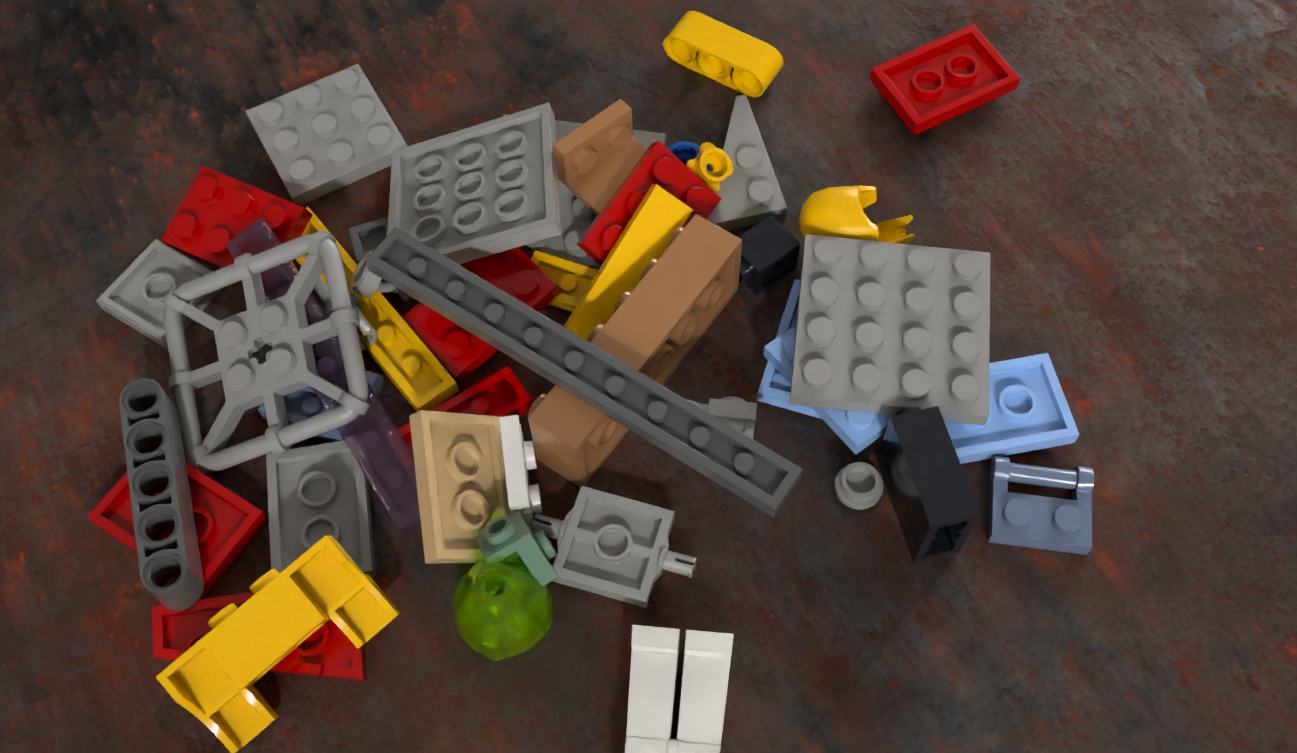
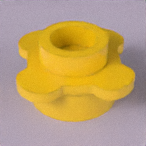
[686,142,734,193]

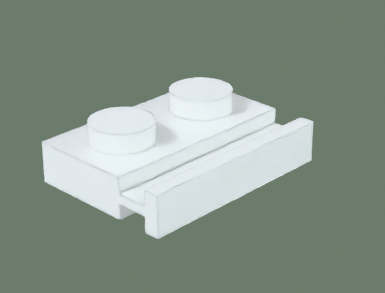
[499,415,543,528]

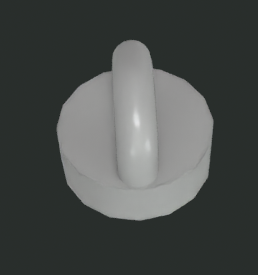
[351,250,396,298]

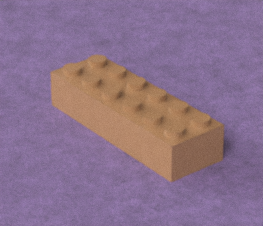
[528,214,742,488]

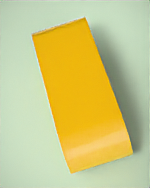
[663,11,784,97]

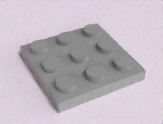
[245,64,408,206]

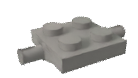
[531,486,697,608]

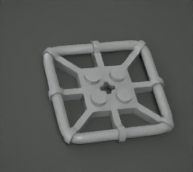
[162,230,370,474]

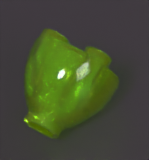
[453,556,553,660]

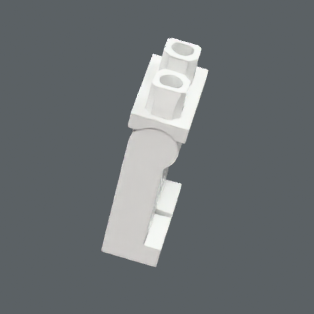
[625,625,734,753]

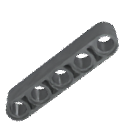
[119,378,204,611]

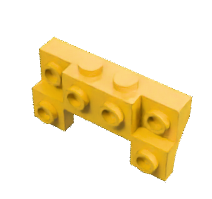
[156,535,401,753]

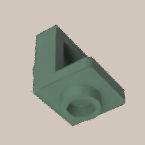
[476,510,558,588]

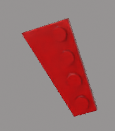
[152,592,367,681]

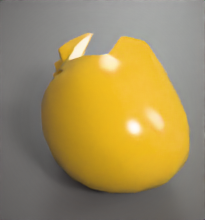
[798,185,915,244]

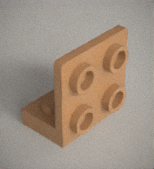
[553,99,647,216]

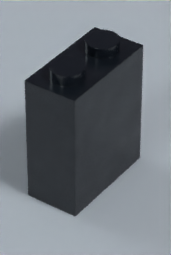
[876,406,980,563]

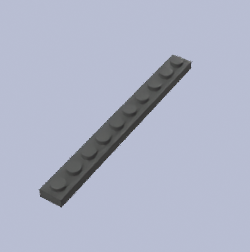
[365,227,803,518]

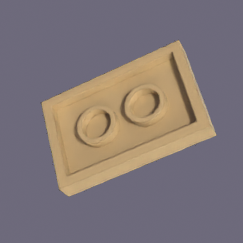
[409,410,519,564]

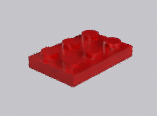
[870,24,1020,135]
[577,141,722,265]
[161,166,313,291]
[402,247,561,383]
[87,446,268,597]

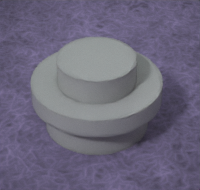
[834,462,884,510]

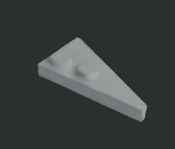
[707,94,787,231]

